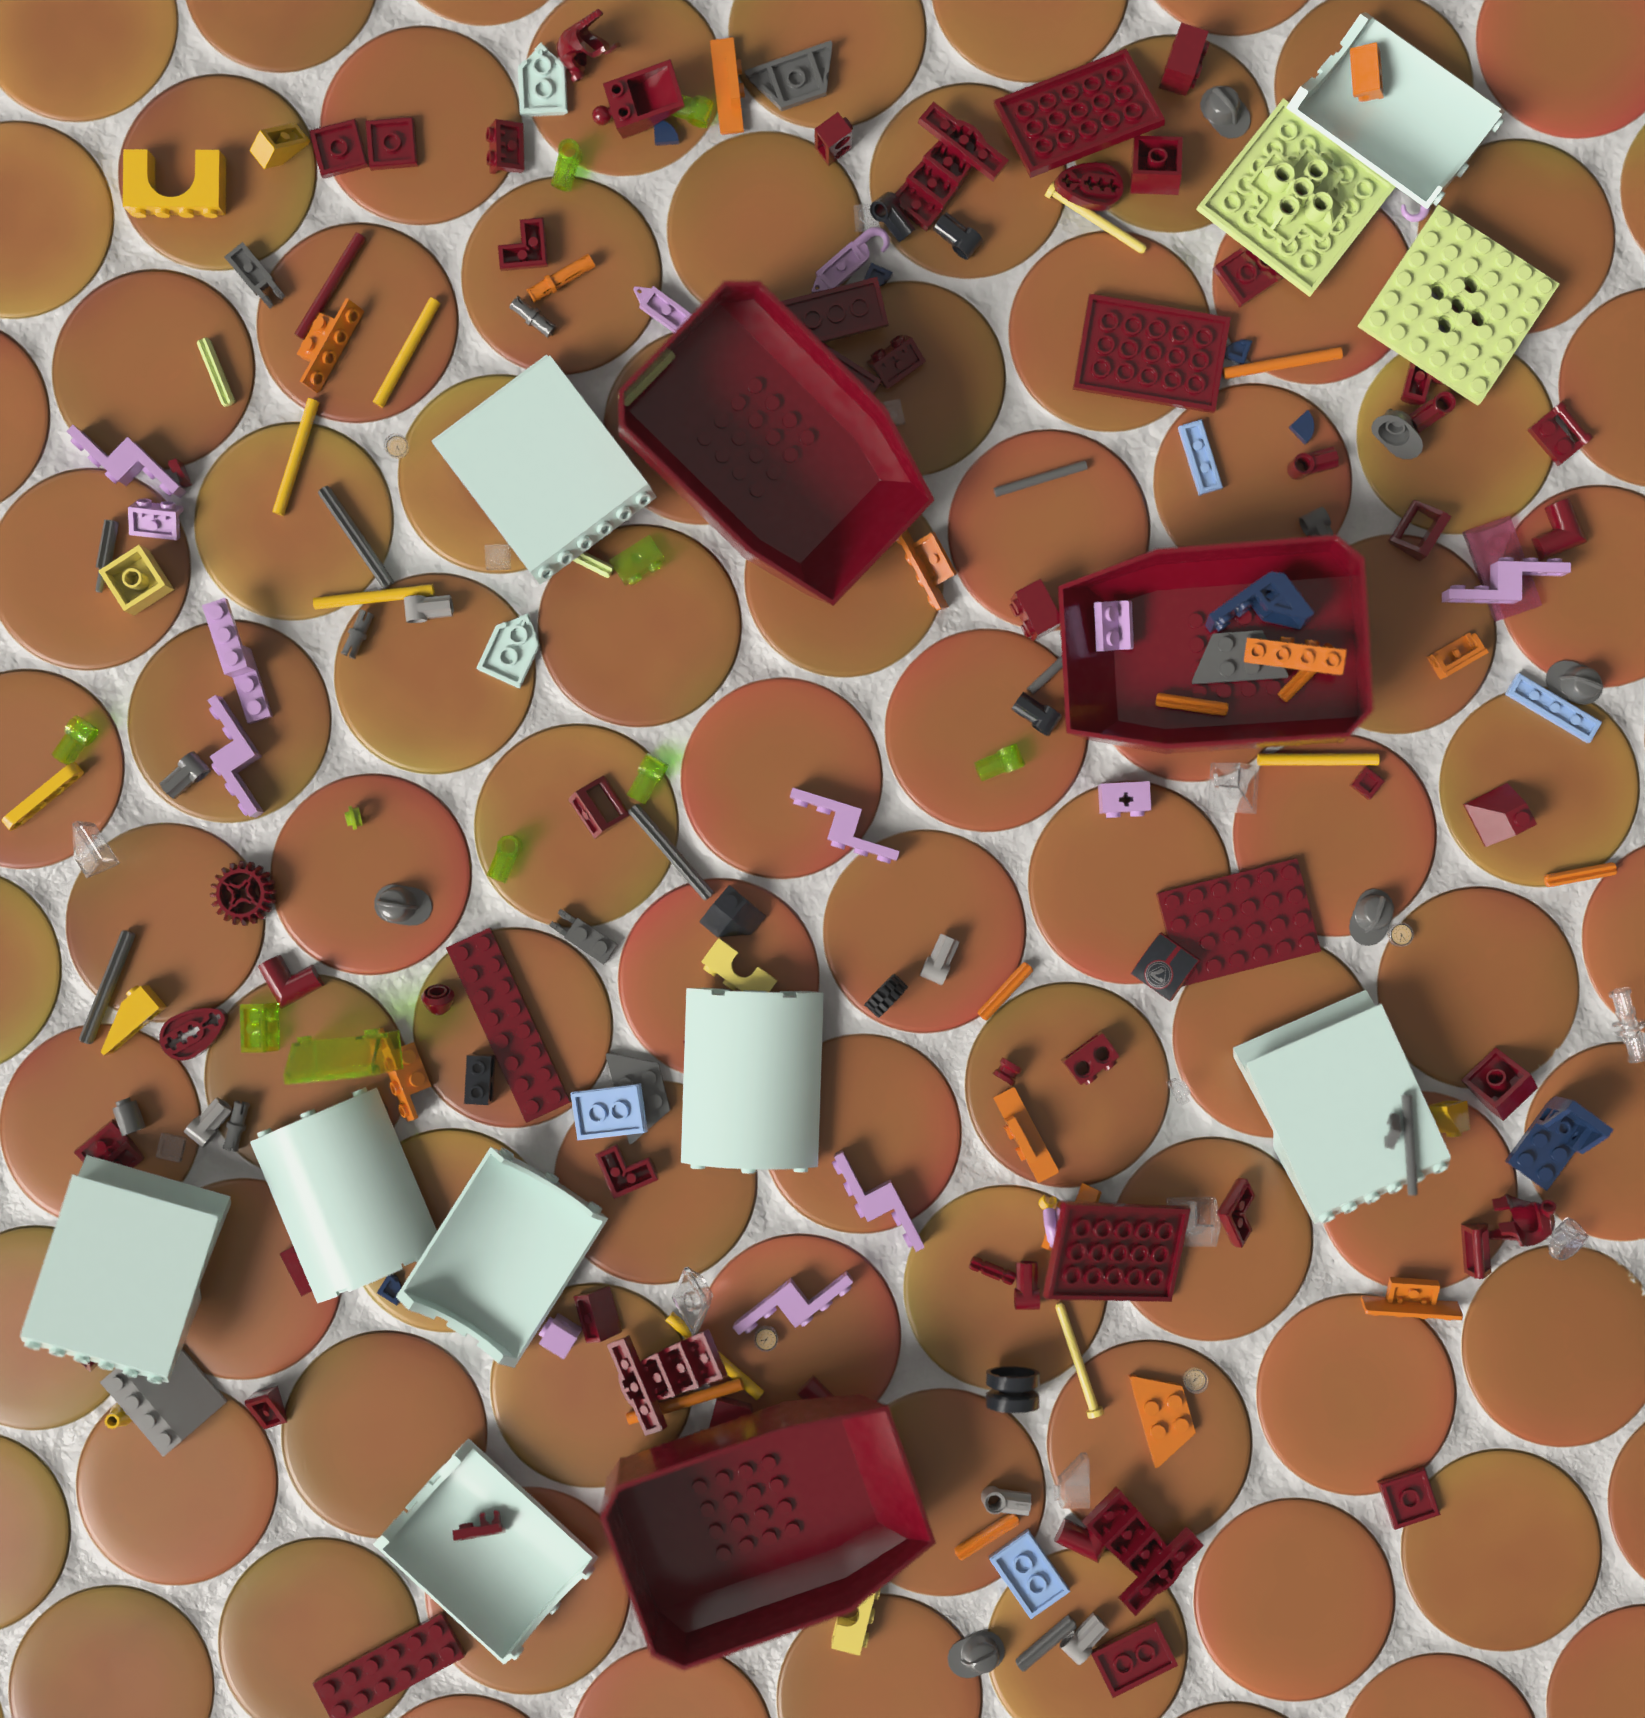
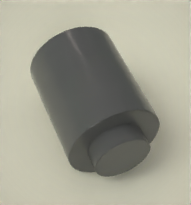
[112,1097,146,1136]

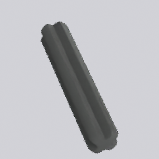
[1015,1615,1077,1672]

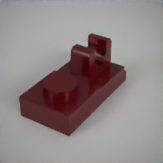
[452,1510,506,1541]

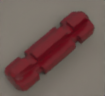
[969,1256,1016,1285]

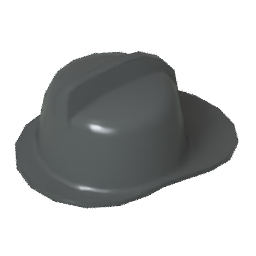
[1200,86,1250,139]
[1371,408,1423,459]
[1546,661,1604,705]
[374,885,432,926]
[1349,889,1394,946]
[947,1631,1005,1678]

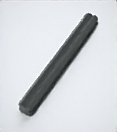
[318,486,394,589]
[629,804,714,900]
[79,930,135,1044]

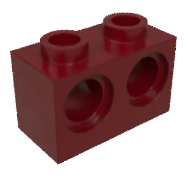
[815,112,853,166]
[1061,1032,1120,1085]

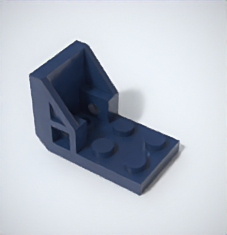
[1205,572,1314,633]
[1505,1096,1614,1191]

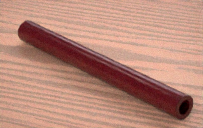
[294,232,366,340]

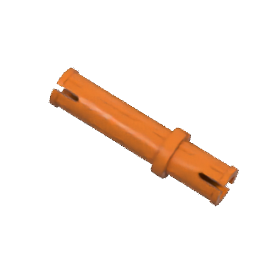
[526,253,595,303]

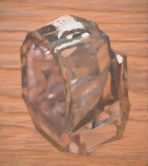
[1548,1217,1589,1261]

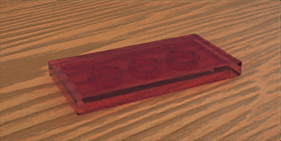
[1462,516,1542,622]

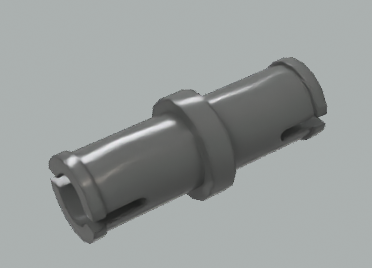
[509,296,557,338]
[341,609,374,659]
[223,1100,250,1152]

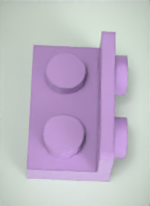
[128,499,183,540]
[1094,600,1134,651]

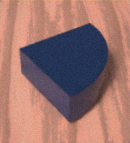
[654,120,679,146]
[864,263,893,287]
[1224,339,1252,364]
[1289,410,1314,445]
[377,1273,402,1306]

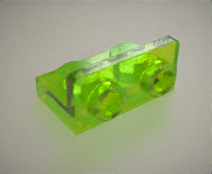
[609,535,666,586]
[240,1003,280,1053]

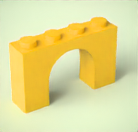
[123,149,226,218]

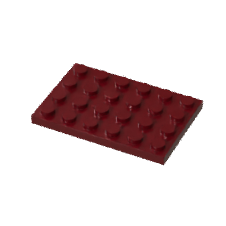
[994,49,1165,178]
[1072,294,1231,414]
[1156,858,1321,987]
[1043,1201,1191,1302]

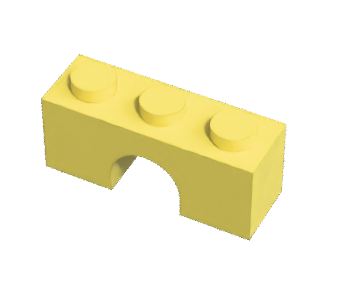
[701,938,778,992]
[831,1589,881,1656]

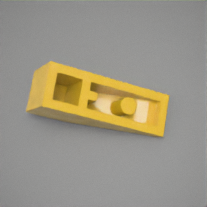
[101,985,167,1056]

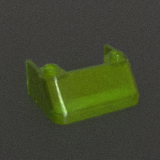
[283,1028,403,1085]

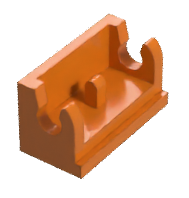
[1350,42,1384,102]
[1427,632,1489,679]

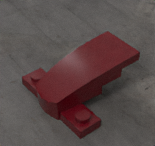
[895,101,1009,232]
[607,1329,728,1436]
[1081,1487,1204,1617]

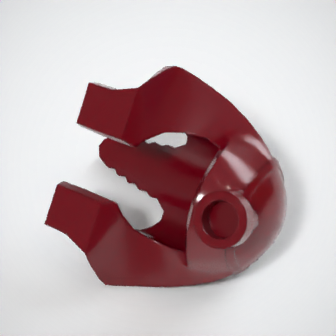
[557,9,621,83]
[1489,1193,1556,1246]

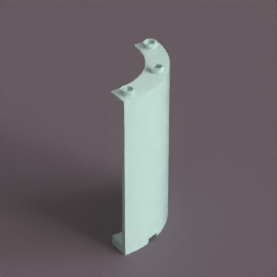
[1286,12,1506,209]
[681,987,824,1173]
[250,1087,437,1303]
[396,1147,608,1368]
[373,1438,598,1664]

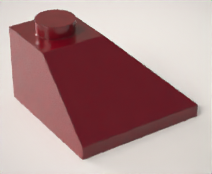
[1463,783,1537,847]

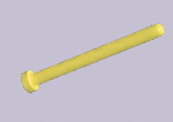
[1045,181,1147,253]
[1055,1302,1104,1418]

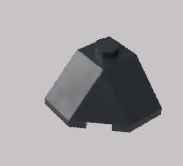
[699,885,767,937]

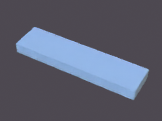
[1505,673,1602,743]

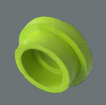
[344,806,363,830]

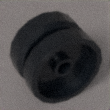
[986,1366,1040,1413]

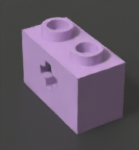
[1098,781,1151,818]
[539,1313,582,1359]

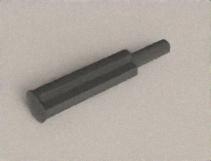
[95,519,119,593]

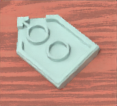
[518,42,568,117]
[476,614,540,689]

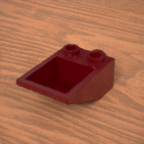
[592,59,685,139]

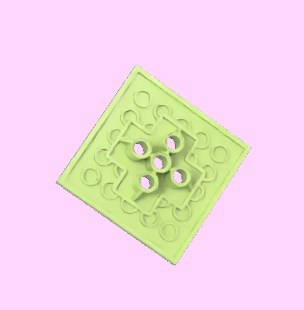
[1196,98,1396,297]
[1357,205,1559,406]

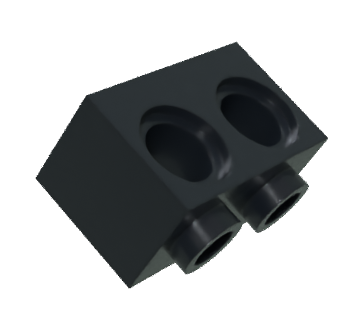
[464,1053,496,1105]

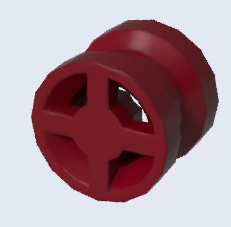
[992,1057,1023,1086]

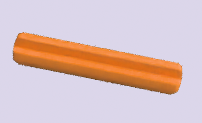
[1278,643,1335,702]
[1156,693,1229,716]
[1544,862,1617,887]
[977,962,1033,1021]
[954,1513,1020,1560]

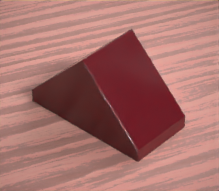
[245,1385,287,1429]
[709,1396,753,1428]

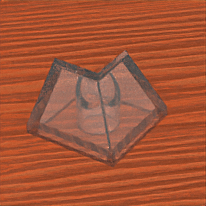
[1208,763,1259,814]
[72,821,120,878]
[1167,1197,1221,1247]
[672,1267,713,1335]

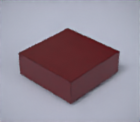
[1350,766,1385,800]

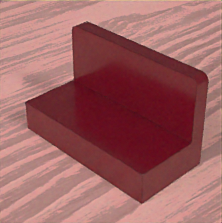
[573,1286,622,1343]

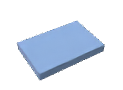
[570,1083,648,1140]
[988,1529,1070,1619]

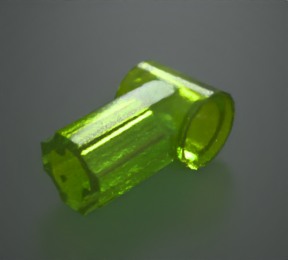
[671,95,714,128]
[551,138,582,192]
[51,715,99,765]
[974,743,1026,782]
[627,753,669,804]
[486,835,523,883]

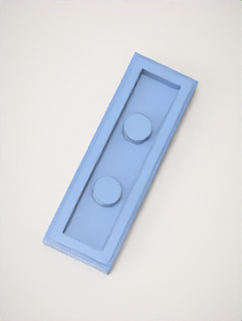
[1178,419,1223,496]

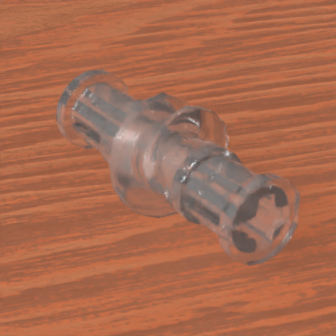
[1608,987,1645,1063]

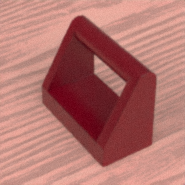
[1388,500,1452,561]
[568,775,630,839]
[1461,1223,1491,1279]

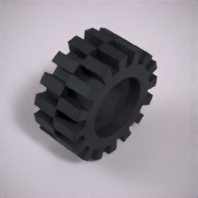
[864,973,908,1018]

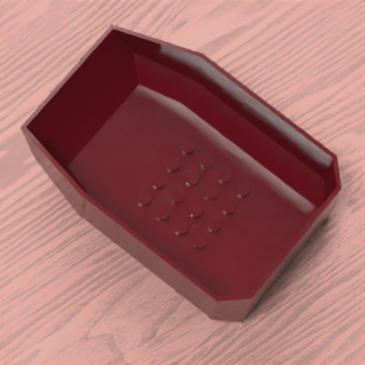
[618,281,935,606]
[1058,535,1374,754]
[600,1394,936,1671]

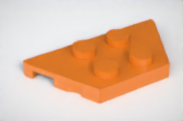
[1128,1374,1196,1468]

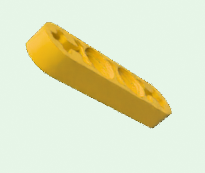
[2,762,84,831]

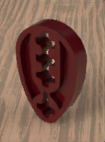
[1054,162,1123,211]
[159,1008,228,1061]

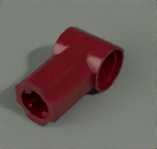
[1409,392,1456,434]
[1287,447,1339,480]
[1014,1261,1040,1310]

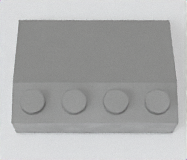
[100,1348,227,1457]

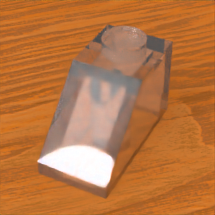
[1053,1452,1090,1509]

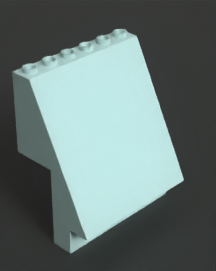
[432,354,657,585]
[1233,990,1451,1224]
[20,1155,231,1384]

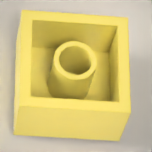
[99,545,174,615]

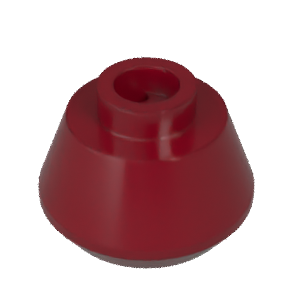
[421,984,455,1015]

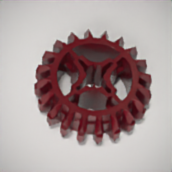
[210,861,277,926]

